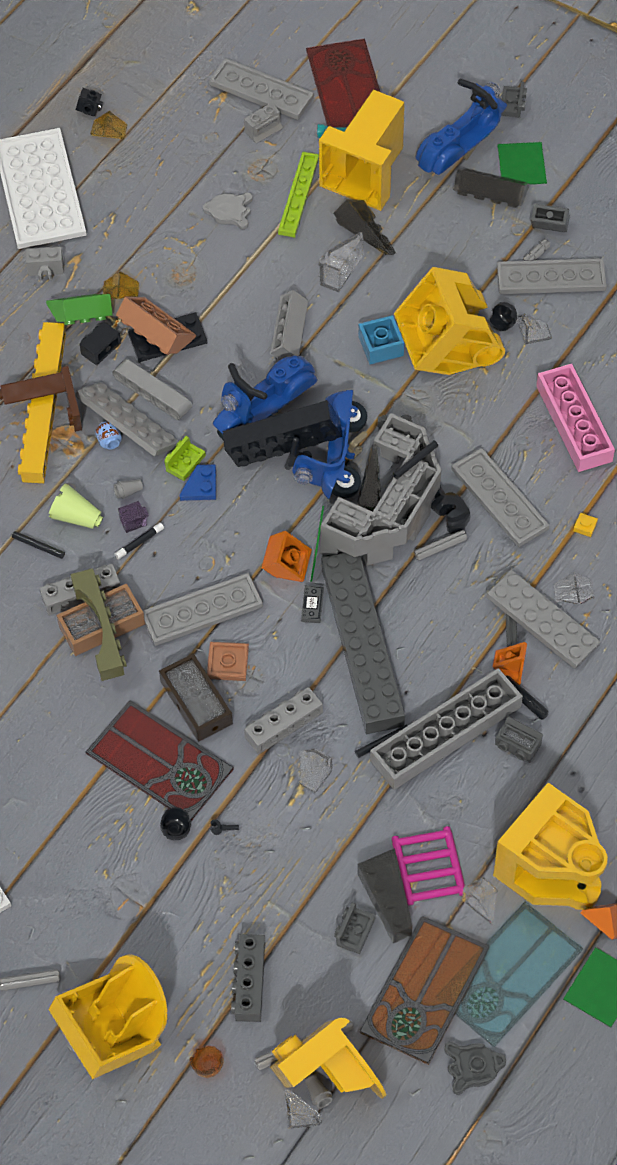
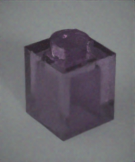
[118,501,149,533]

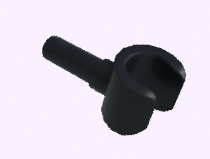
[210,819,239,835]

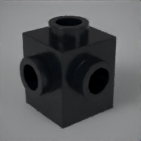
[75,88,103,117]

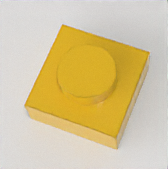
[573,513,598,537]

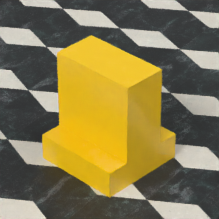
[319,90,404,211]

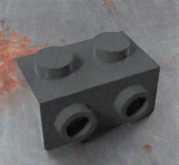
[501,81,527,118]
[334,902,376,954]

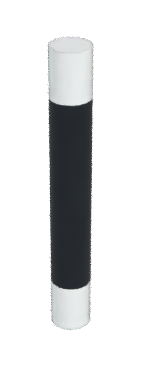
[114,523,164,559]

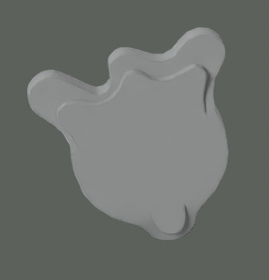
[203,193,252,229]

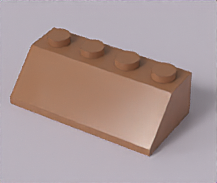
[116,297,196,355]

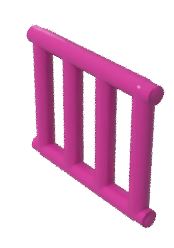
[392,826,466,906]

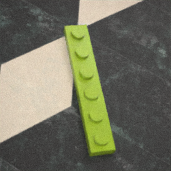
[278,152,319,238]

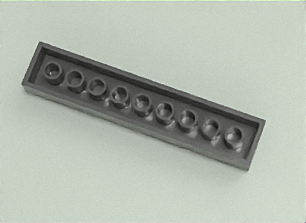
[321,553,405,735]

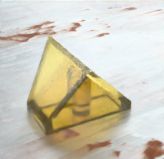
[91,111,127,139]
[103,271,139,299]

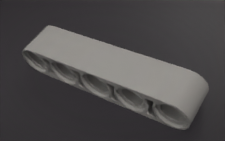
[112,359,192,420]

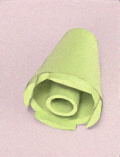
[48,483,103,529]

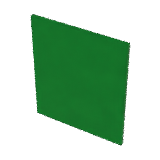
[497,142,547,186]
[310,506,324,582]
[563,947,617,1027]

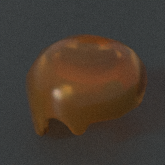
[190,1046,224,1078]

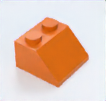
[261,531,312,582]

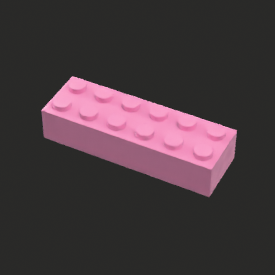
[536,364,615,472]

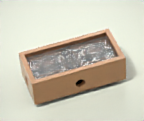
[56,583,145,656]

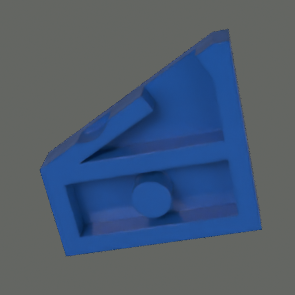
[180,464,216,501]

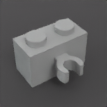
[26,247,64,281]

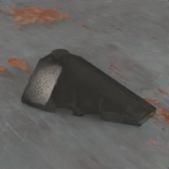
[333,199,396,255]
[357,444,381,512]

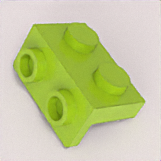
[165,436,206,481]

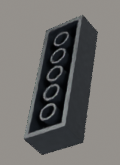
[222,400,342,467]

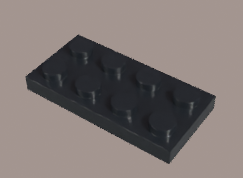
[128,312,207,363]

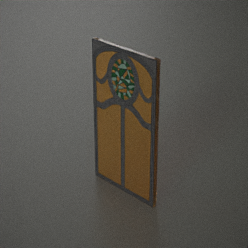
[360,916,490,1065]

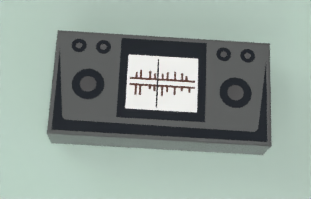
[301,585,324,623]

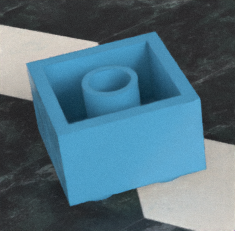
[358,315,404,365]

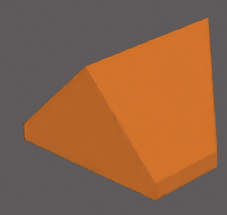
[493,642,527,685]
[580,903,617,940]

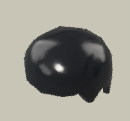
[490,302,517,331]
[160,807,191,840]

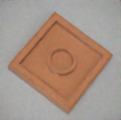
[207,642,249,681]

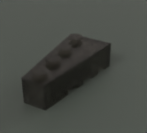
[357,848,412,943]

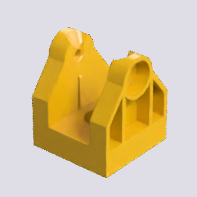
[394,267,505,375]
[493,783,608,910]

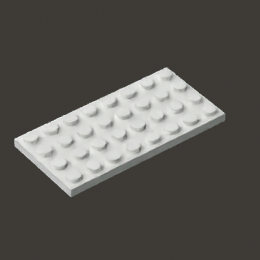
[0,128,87,249]

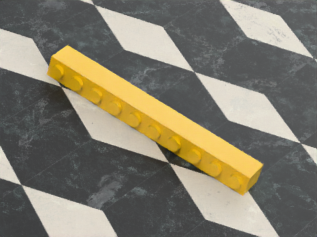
[18,322,66,483]

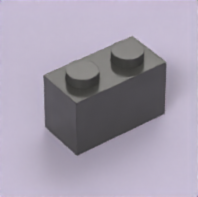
[531,204,570,233]

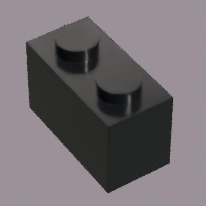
[79,322,121,366]

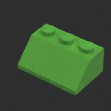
[46,294,113,325]

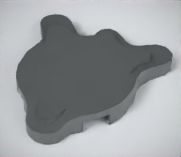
[444,1042,506,1095]

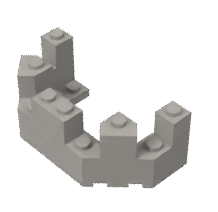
[320,413,442,566]

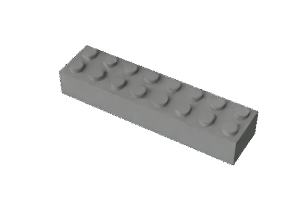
[370,668,523,790]

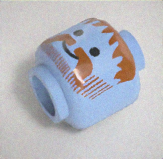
[95,422,122,450]

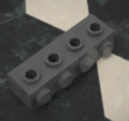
[231,934,265,1022]

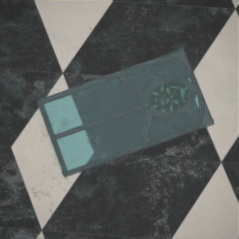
[436,902,583,1047]

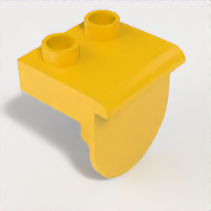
[48,954,167,1079]
[270,1018,386,1099]

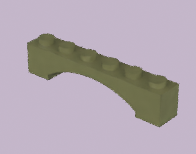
[70,568,127,681]

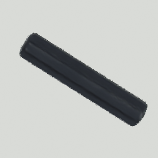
[506,675,549,720]

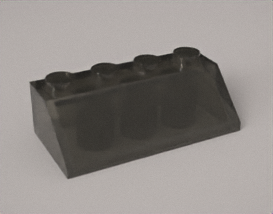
[453,168,530,208]

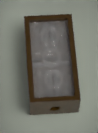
[159,653,233,742]

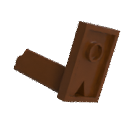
[0,366,82,432]

